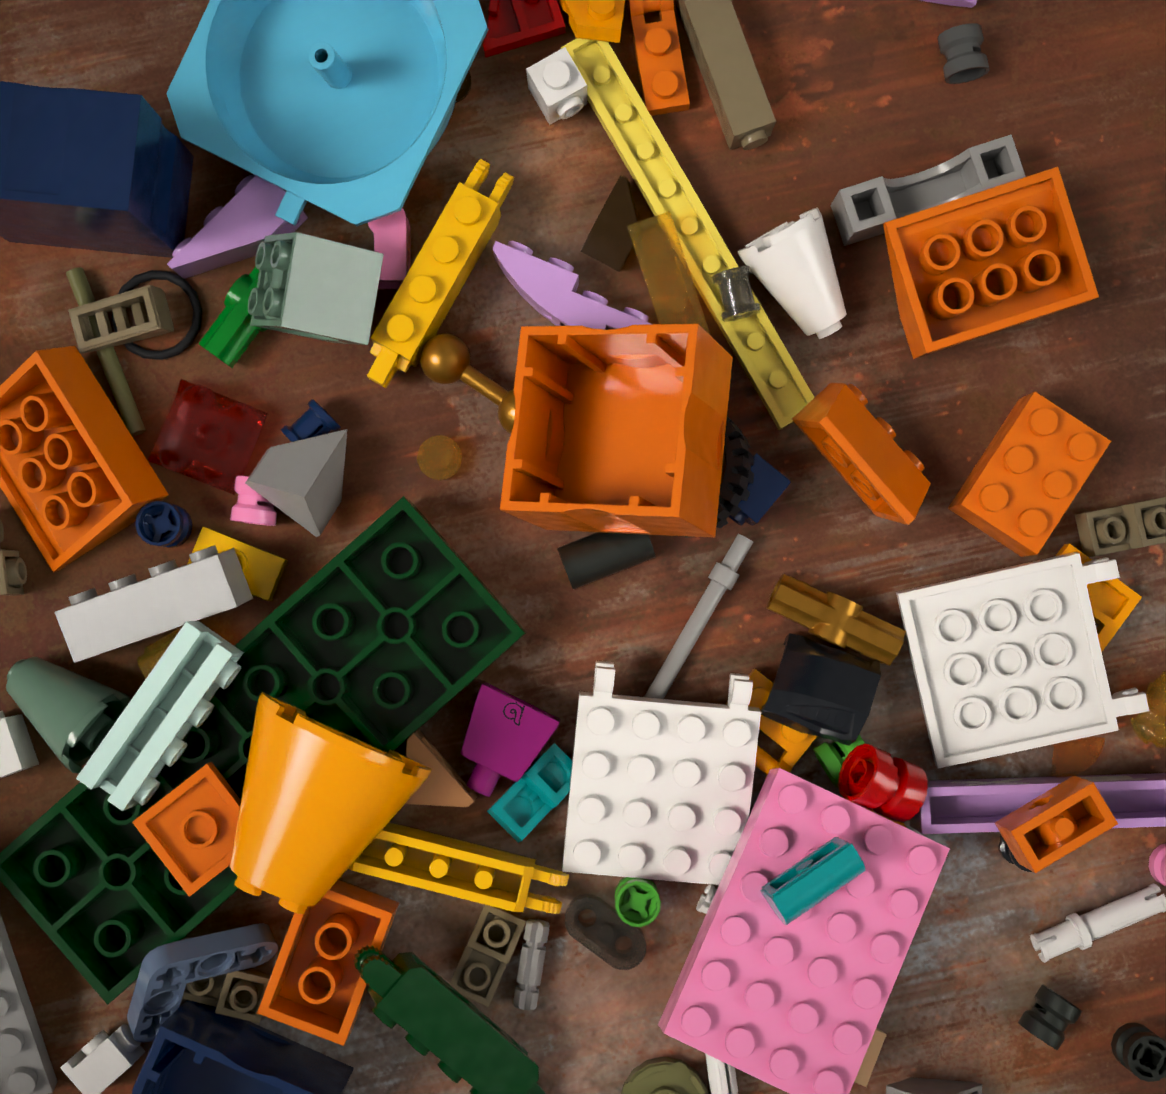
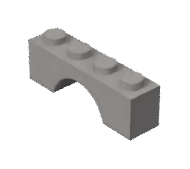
[830,135,1026,246]

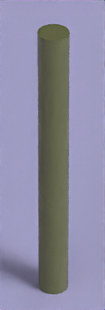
[66,267,146,436]

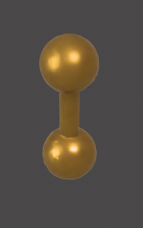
[420,334,515,434]

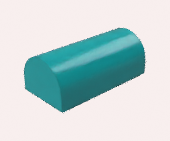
[760,837,866,925]

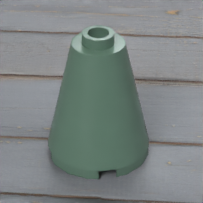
[6,657,132,773]

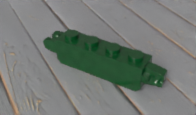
[353,945,546,1094]

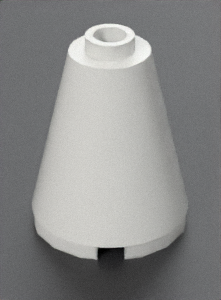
[737,207,847,339]

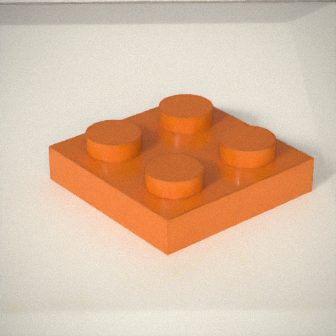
[132,762,241,897]

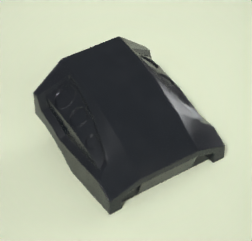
[761,633,881,746]

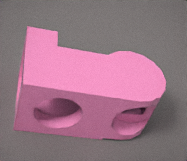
[368,208,411,289]

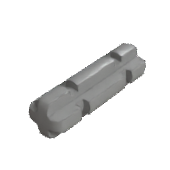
[513,919,550,1010]

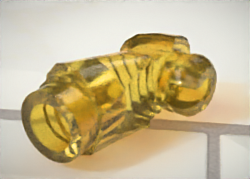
[1131,671,1166,748]

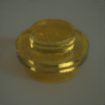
[417,435,462,480]

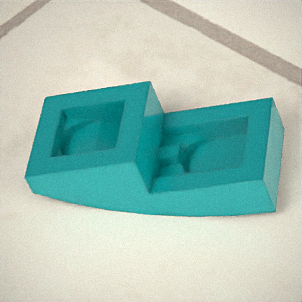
[487,743,572,843]

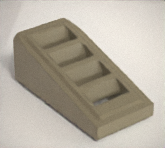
[68,285,174,354]

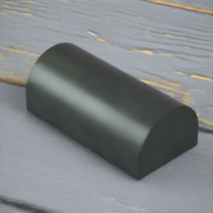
[557,532,656,589]

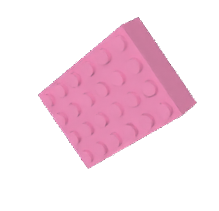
[658,768,950,1094]

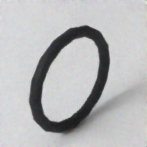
[112,270,202,360]

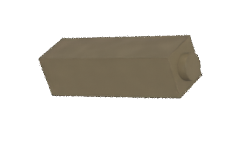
[676,0,776,150]

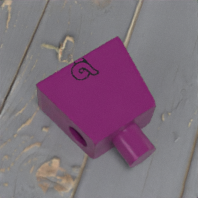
[461,682,560,797]

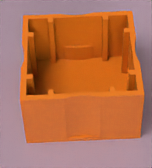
[500,324,733,538]

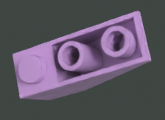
[167,175,308,279]

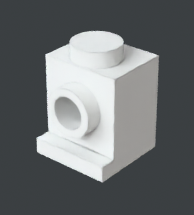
[60,1024,145,1094]

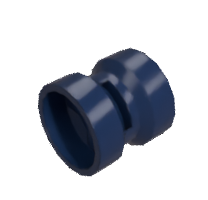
[135,501,193,548]

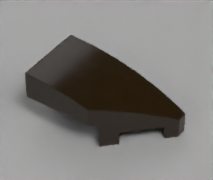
[581,175,642,272]

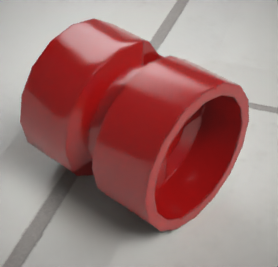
[838,743,928,823]

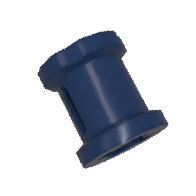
[281,399,341,442]

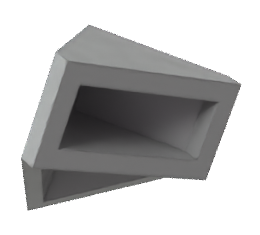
[245,429,347,537]

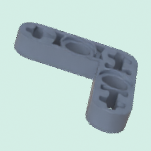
[127,923,278,1042]

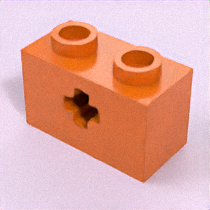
[995,776,1118,873]

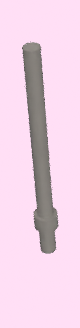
[644,534,754,699]

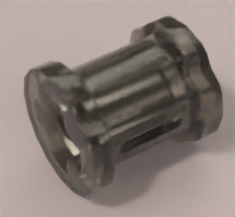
[711,266,761,322]

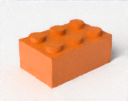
[948,391,1111,557]
[257,880,400,1046]

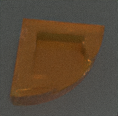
[1051,736,1105,777]

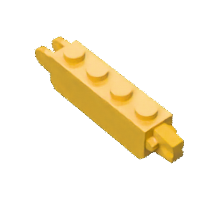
[367,159,514,388]
[348,822,569,914]

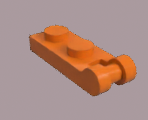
[627,0,690,116]

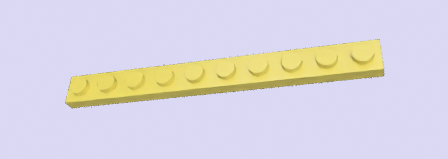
[561,38,815,430]

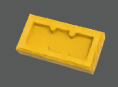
[187,527,288,601]

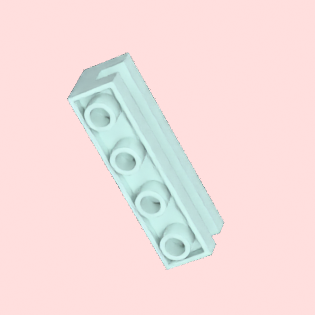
[76,621,244,811]

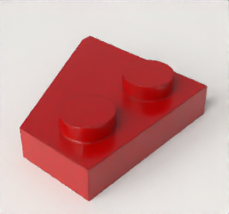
[483,0,566,58]

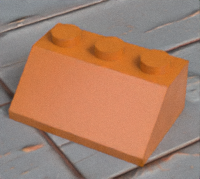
[792,383,931,525]

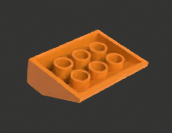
[883,167,1099,359]
[0,346,169,572]

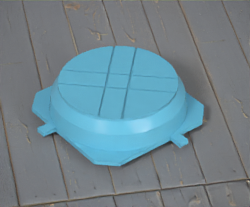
[166,0,489,226]

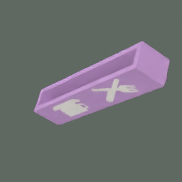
[910,773,1166,834]

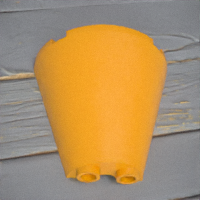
[230,692,432,914]

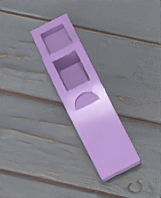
[492,241,651,330]

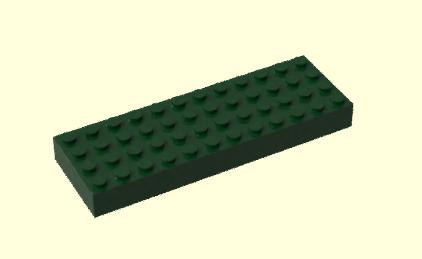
[0,496,527,1005]

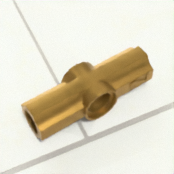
[766,574,906,666]

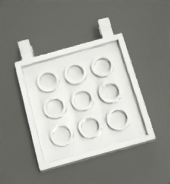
[896,552,1149,768]
[562,661,761,885]

